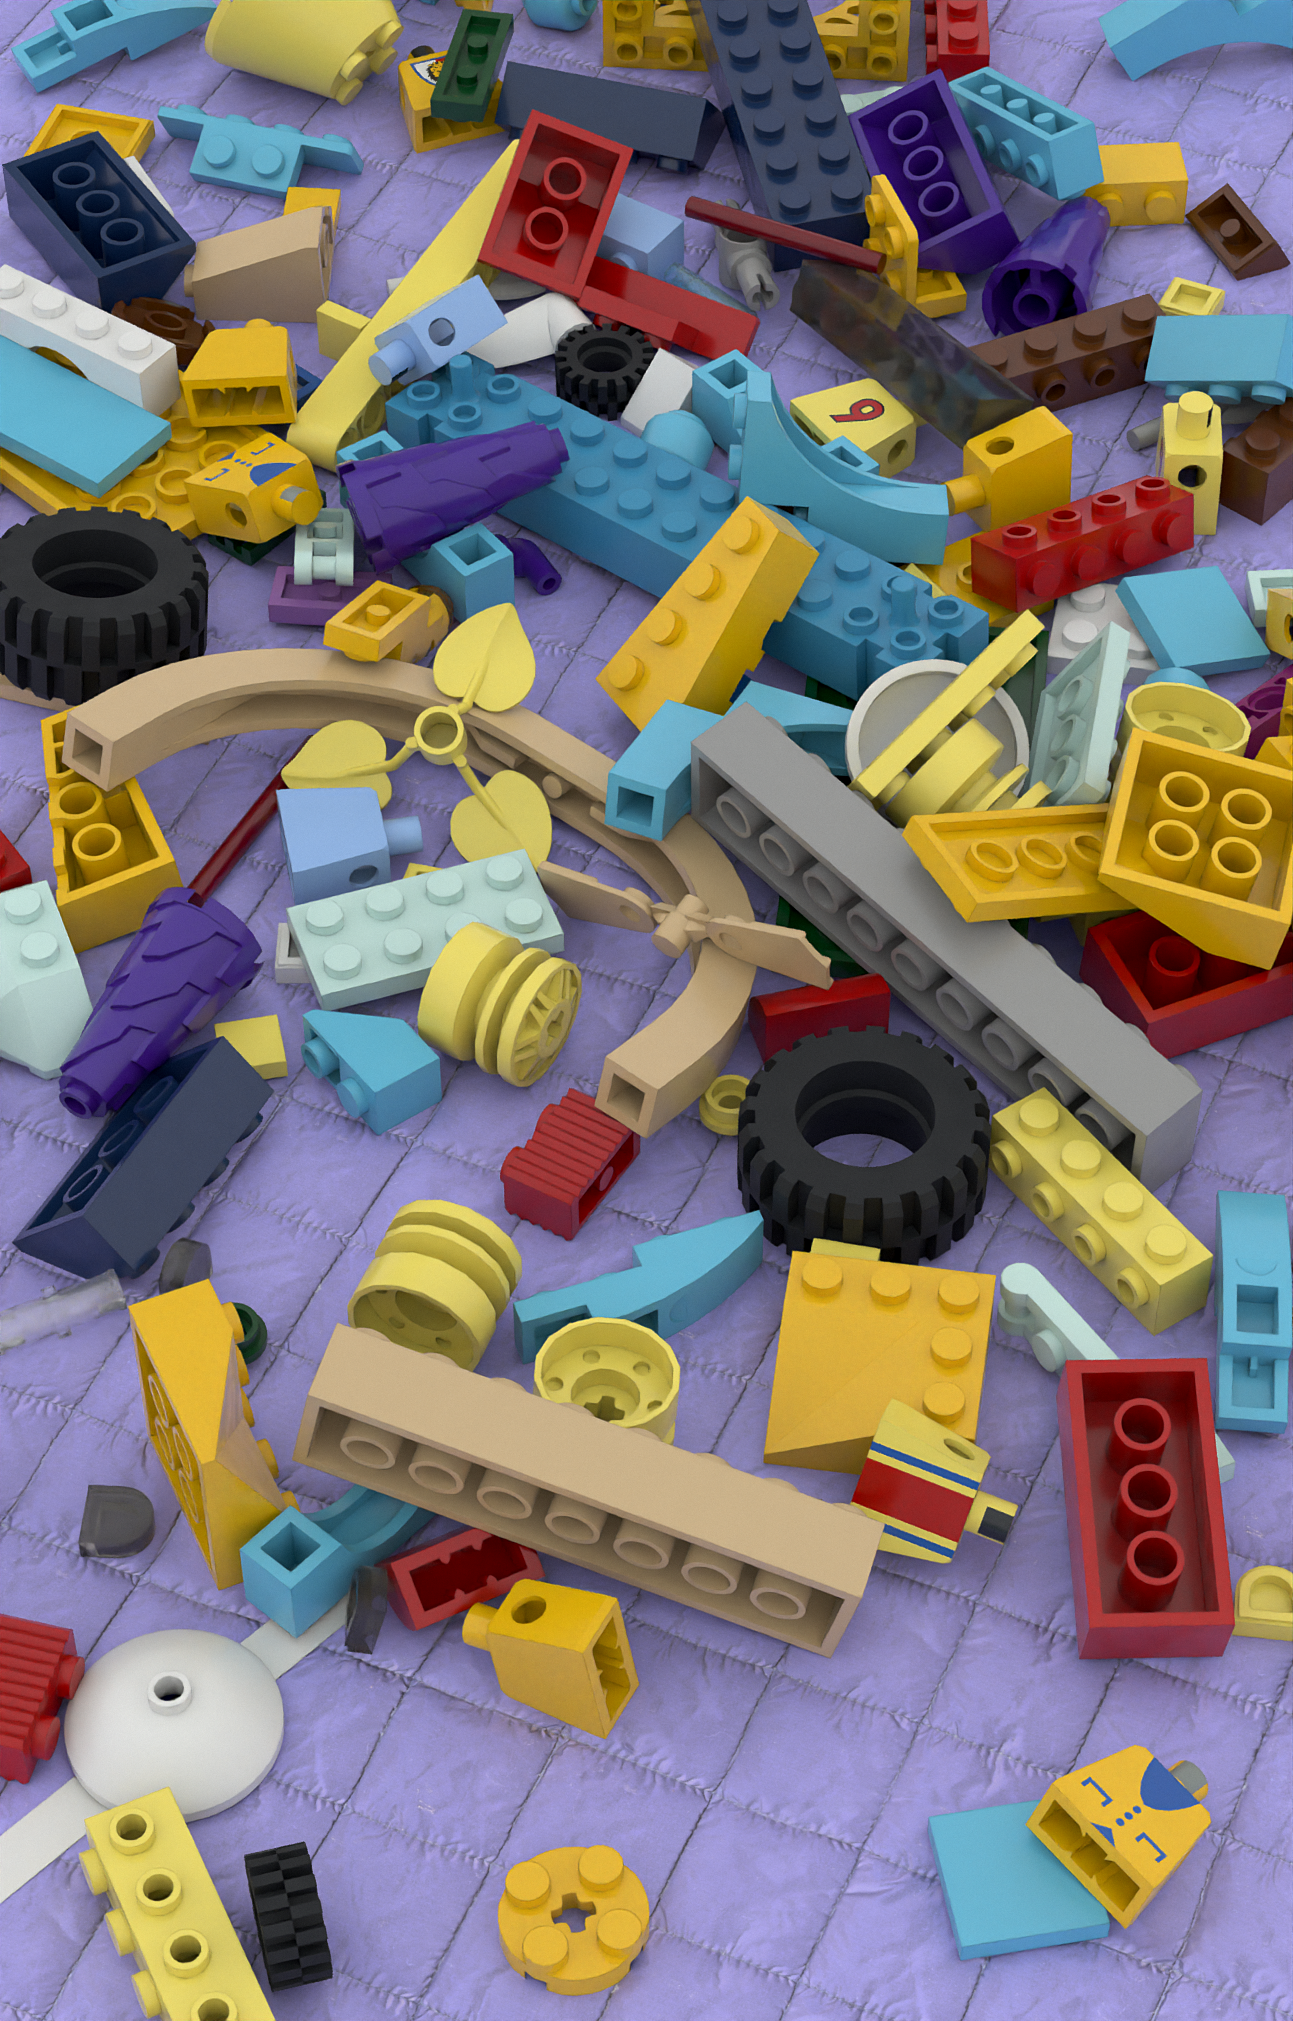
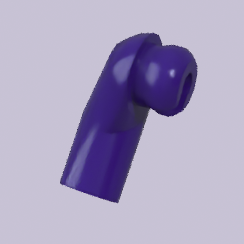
[493,534,562,596]

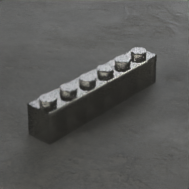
[789,259,1034,451]

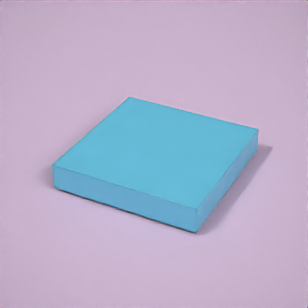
[1115,566,1271,676]
[927,1799,1110,1961]

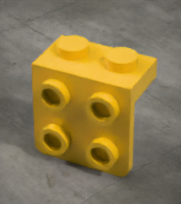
[863,174,967,323]

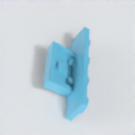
[157,104,364,200]

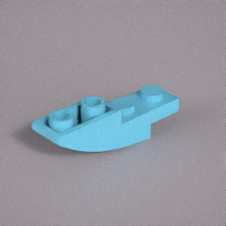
[11,0,217,93]
[1214,1190,1292,1434]
[513,1210,764,1365]

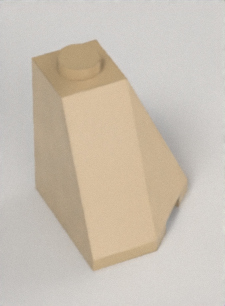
[184,206,335,323]

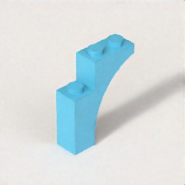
[1098,0,1293,81]
[728,371,949,565]
[604,681,853,841]

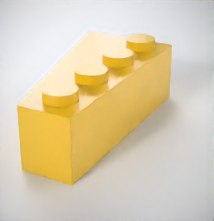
[595,496,820,732]
[41,704,188,954]

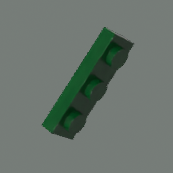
[430,9,514,123]

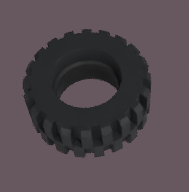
[0,506,209,706]
[737,1025,992,1266]

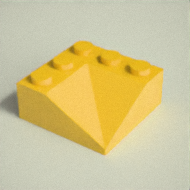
[1097,727,1293,970]
[763,1251,996,1475]
[128,1279,301,1591]

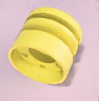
[1104,682,1251,803]
[885,718,1052,829]
[417,922,582,1087]
[347,1200,522,1372]
[533,1317,680,1446]

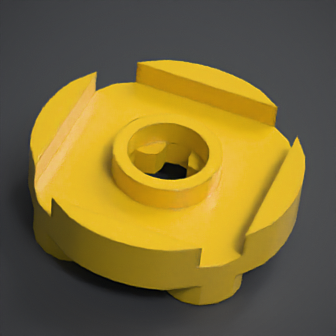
[498,1845,649,1996]

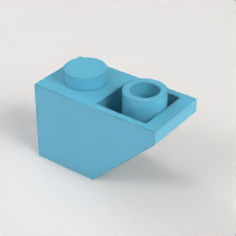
[301,1009,442,1135]

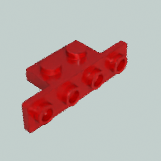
[573,256,760,360]

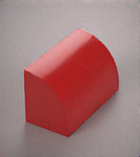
[748,972,891,1064]
[373,1525,546,1631]

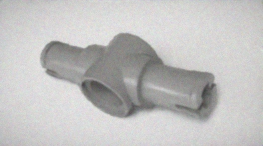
[711,199,780,311]

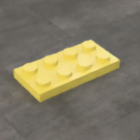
[847,609,1045,811]

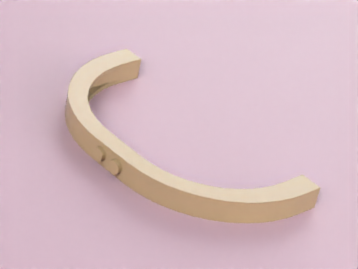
[62,648,757,1139]

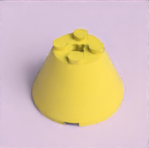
[204,0,404,106]

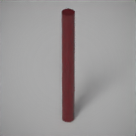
[685,196,887,275]
[186,735,313,908]

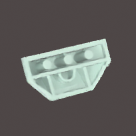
[0,880,93,1081]

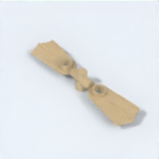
[537,861,833,990]

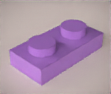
[268,566,393,626]

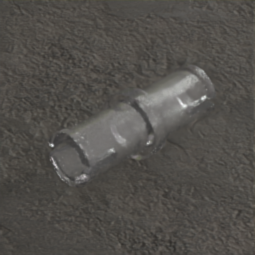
[0,1268,128,1356]

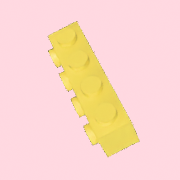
[988,1087,1213,1336]
[78,1786,276,2021]

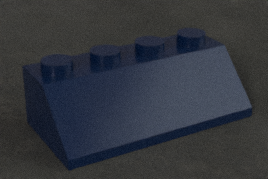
[494,61,726,175]
[2,131,196,314]
[12,1036,274,1285]

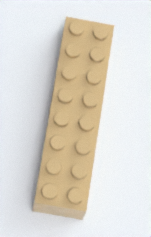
[292,1322,885,1659]

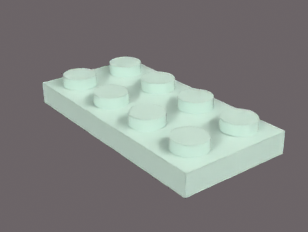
[1022,621,1131,807]
[286,848,565,1011]

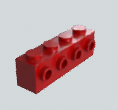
[924,0,990,82]
[970,475,1194,613]

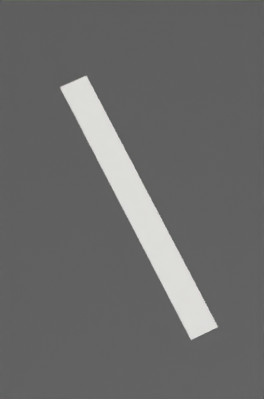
[0,1576,383,1904]

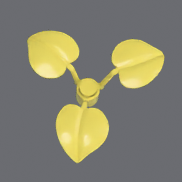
[281,603,553,874]

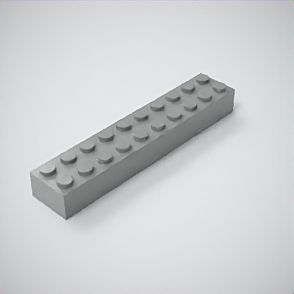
[691,701,1203,1194]

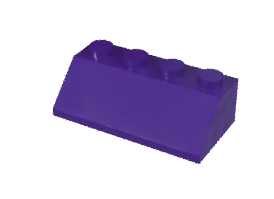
[847,68,1020,275]

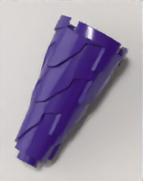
[982,196,1111,337]
[336,421,570,575]
[58,887,264,1119]

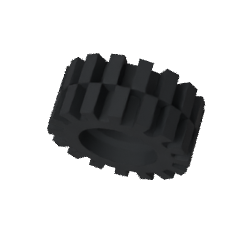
[555,323,654,421]
[244,1841,333,1992]

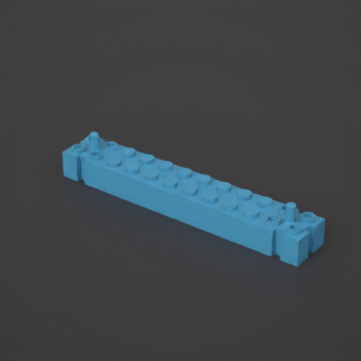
[385,351,989,701]

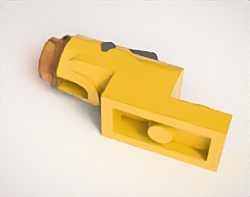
[323,580,454,664]

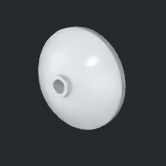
[845,659,1029,828]
[64,1629,285,1822]

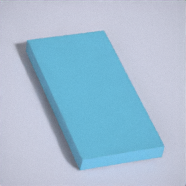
[0,335,172,498]

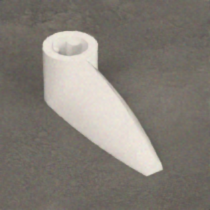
[466,292,597,368]

